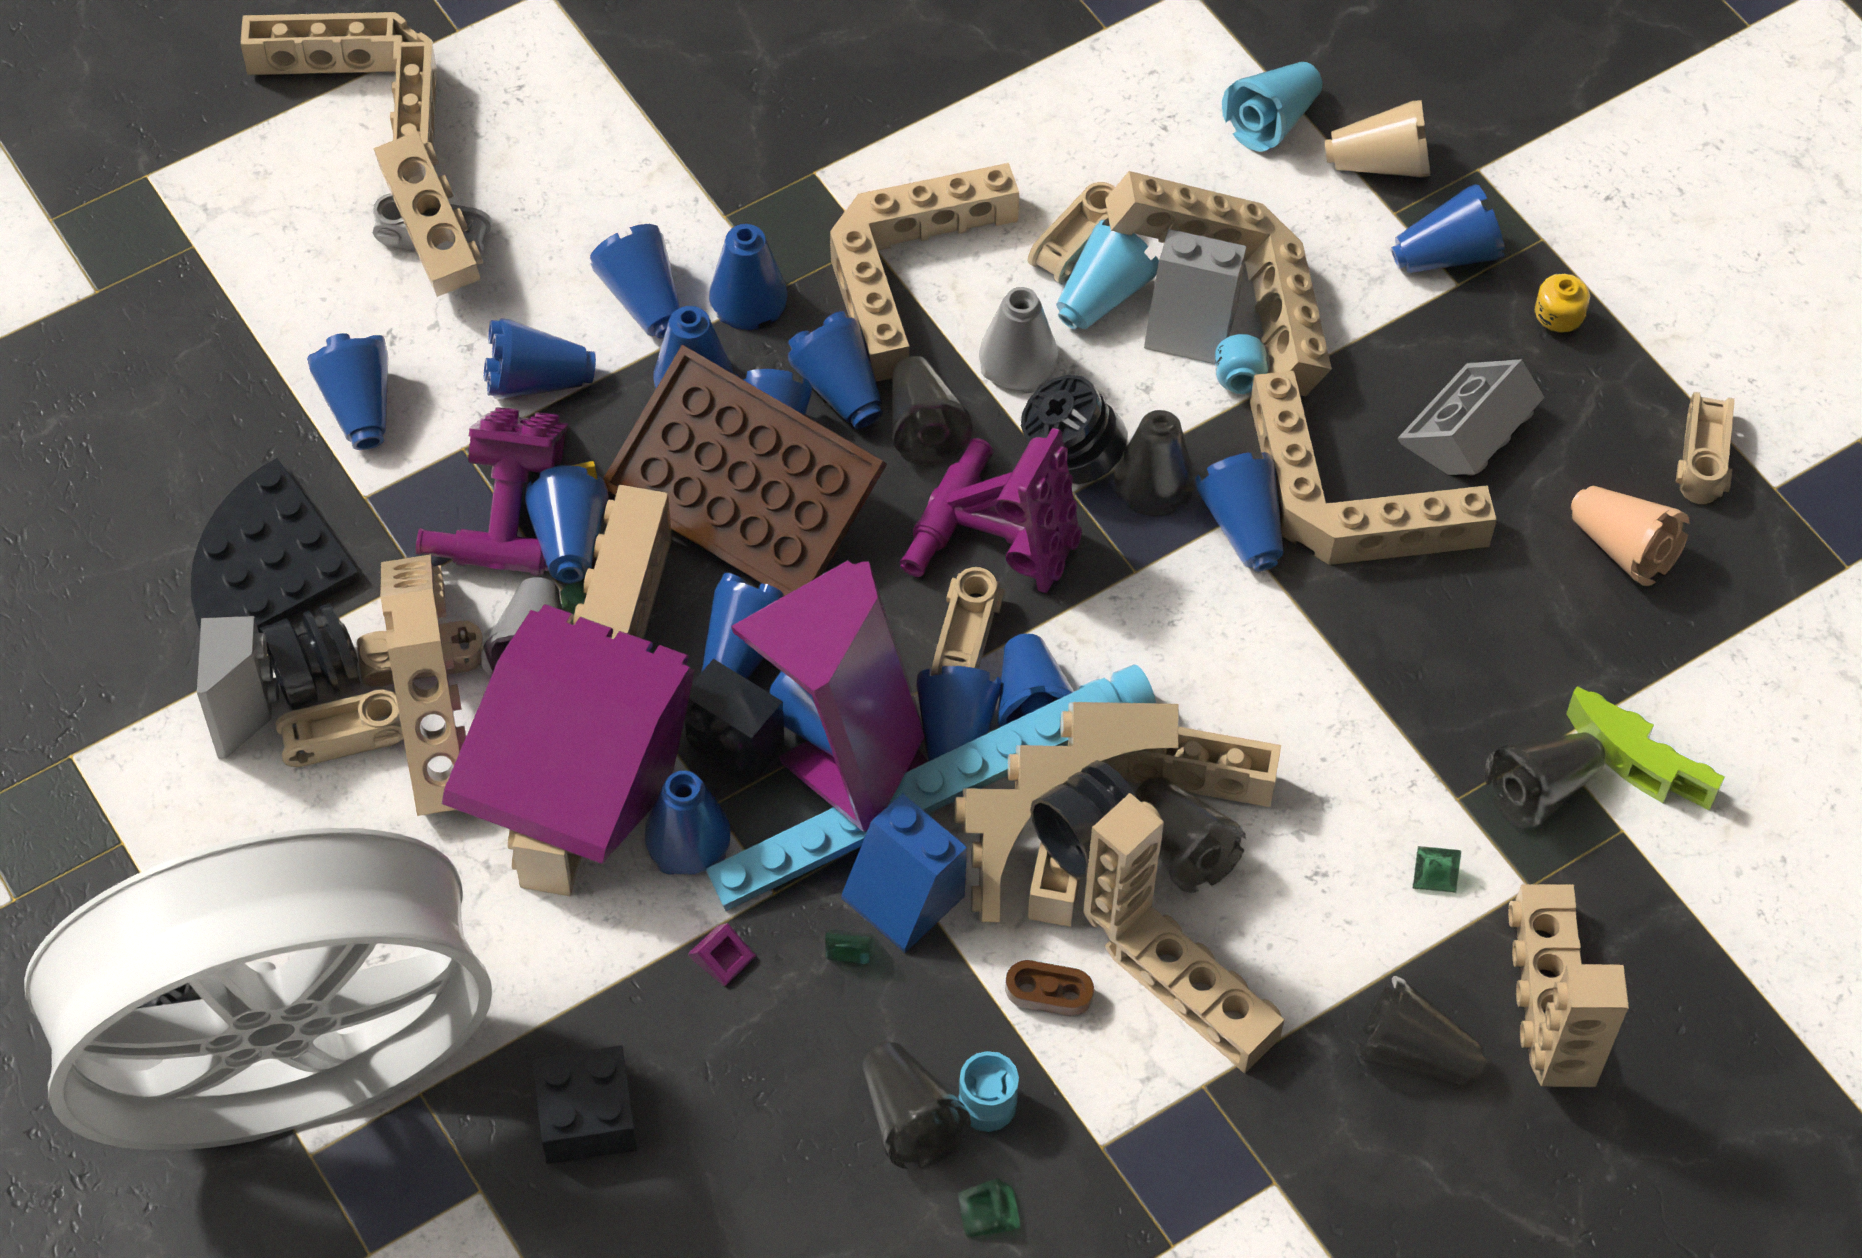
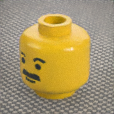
[1535,274,1590,333]

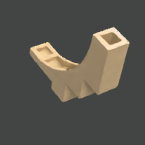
[955,702,1179,922]

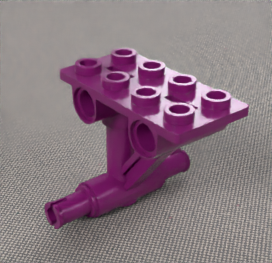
[416,407,568,576]
[900,428,1082,593]

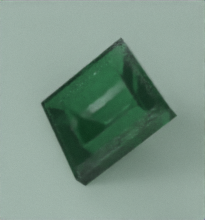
[1412,846,1461,893]

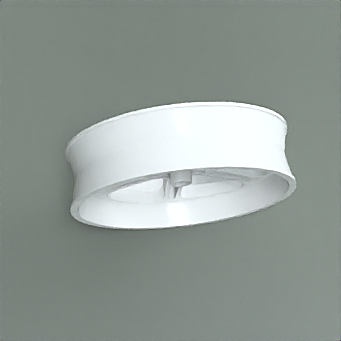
[24,828,492,1150]

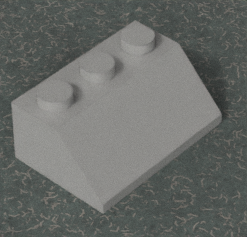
[1398,359,1545,475]
[197,616,280,758]

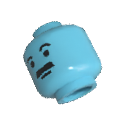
[1215,334,1268,394]

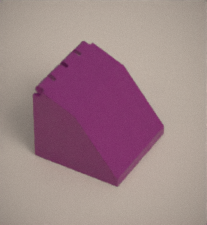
[731,561,925,832]
[442,604,695,864]

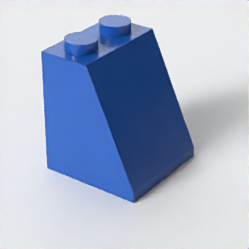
[841,793,967,953]

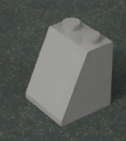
[1144,229,1247,364]

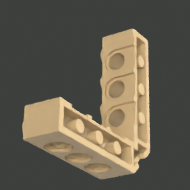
[240,12,437,183]
[830,163,1020,382]
[1105,171,1332,396]
[1250,371,1497,565]
[381,554,466,816]
[1028,727,1281,927]
[1083,793,1285,1074]
[1508,884,1628,1087]

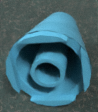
[1221,62,1323,152]
[1056,220,1159,330]

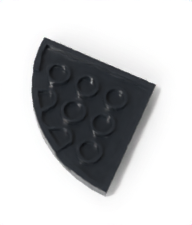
[191,458,360,633]

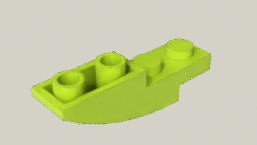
[1566,686,1725,810]

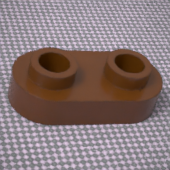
[1005,960,1094,1016]

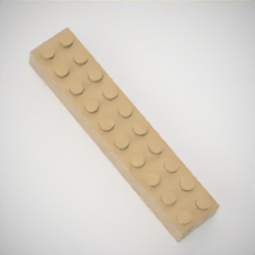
[508,485,672,897]

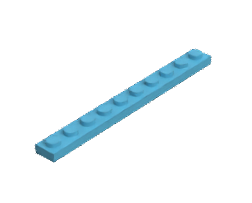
[706,681,1109,911]

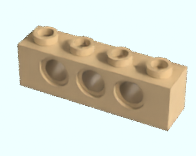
[373,131,483,297]

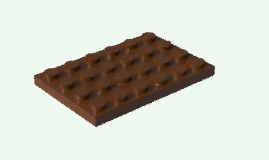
[603,345,887,596]

